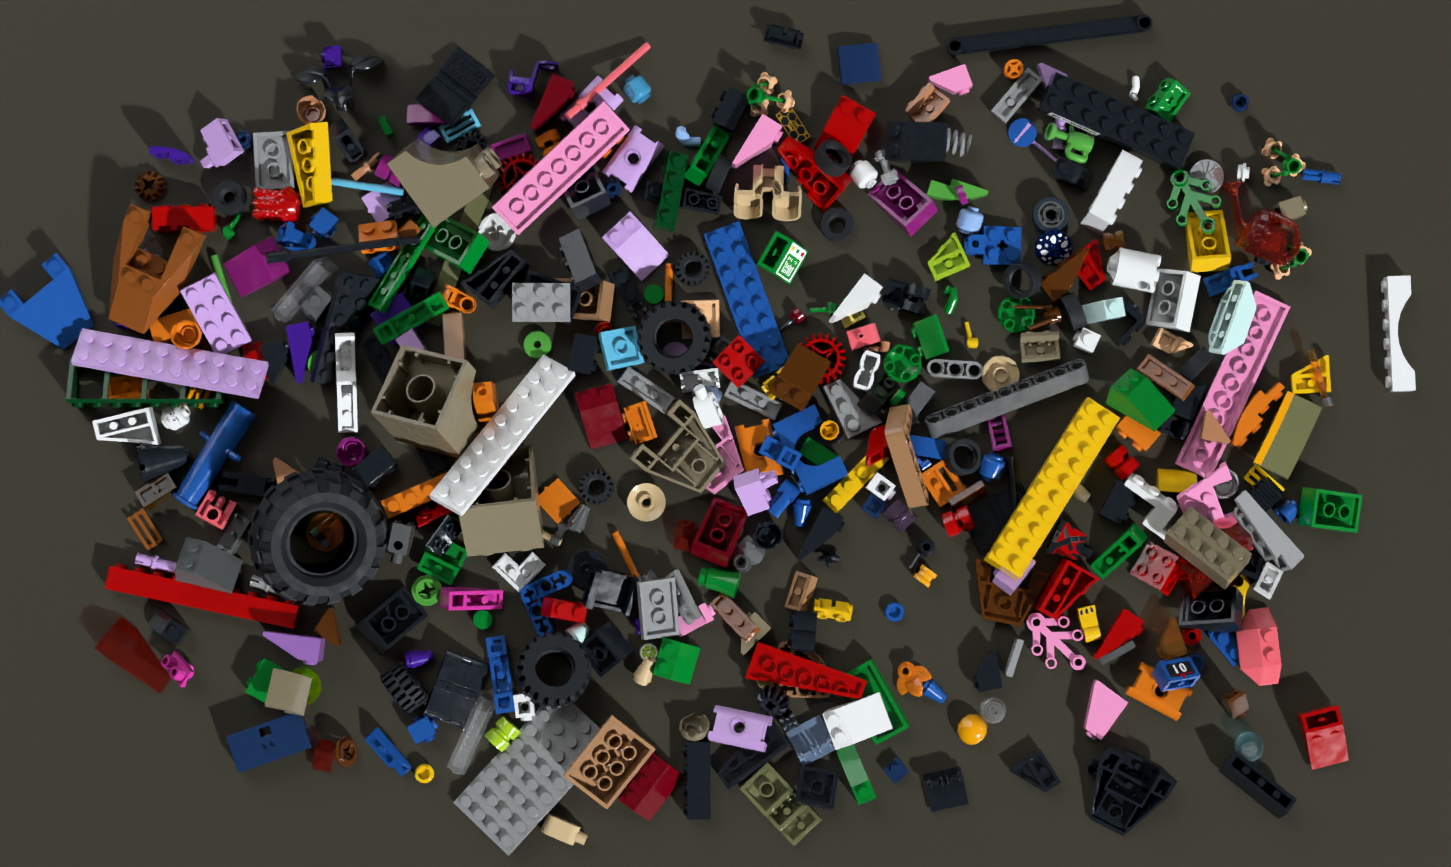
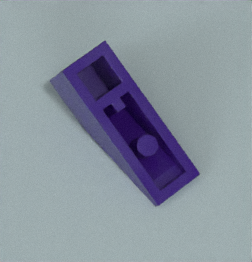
[286,322,316,384]

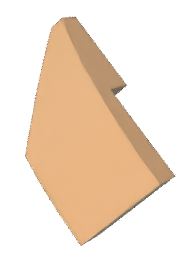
[1150,328,1194,354]

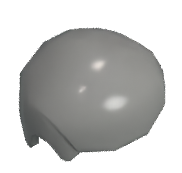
[1213,469,1239,499]

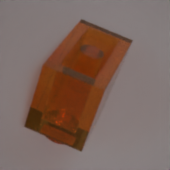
[1156,616,1188,660]

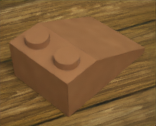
[554,278,615,322]

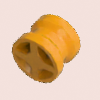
[913,564,937,588]

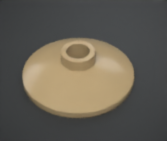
[627,483,666,522]

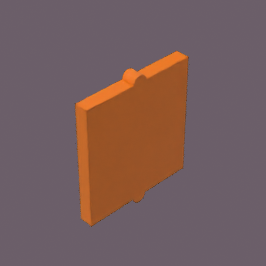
[539,478,581,524]

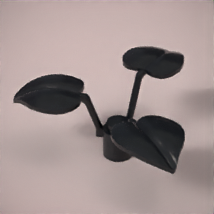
[294,55,383,111]

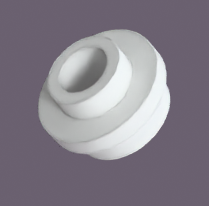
[1237,163,1250,182]

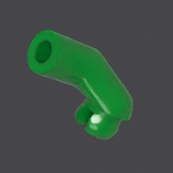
[943,285,958,315]

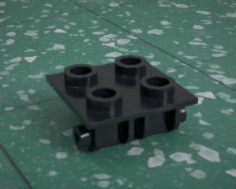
[425,515,462,557]
[923,766,969,812]

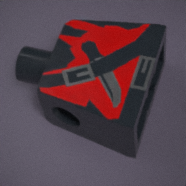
[1045,519,1094,561]

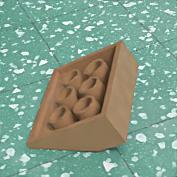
[563,715,655,809]

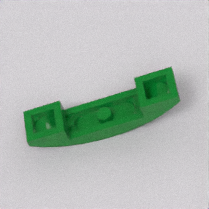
[373,292,449,345]

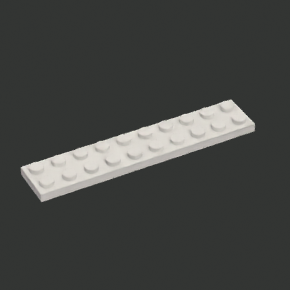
[430,355,575,516]

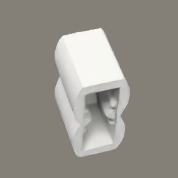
[853,350,880,392]

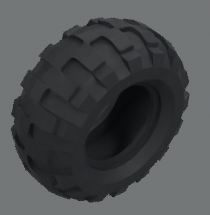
[248,468,388,606]

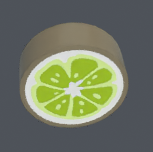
[639,643,659,661]

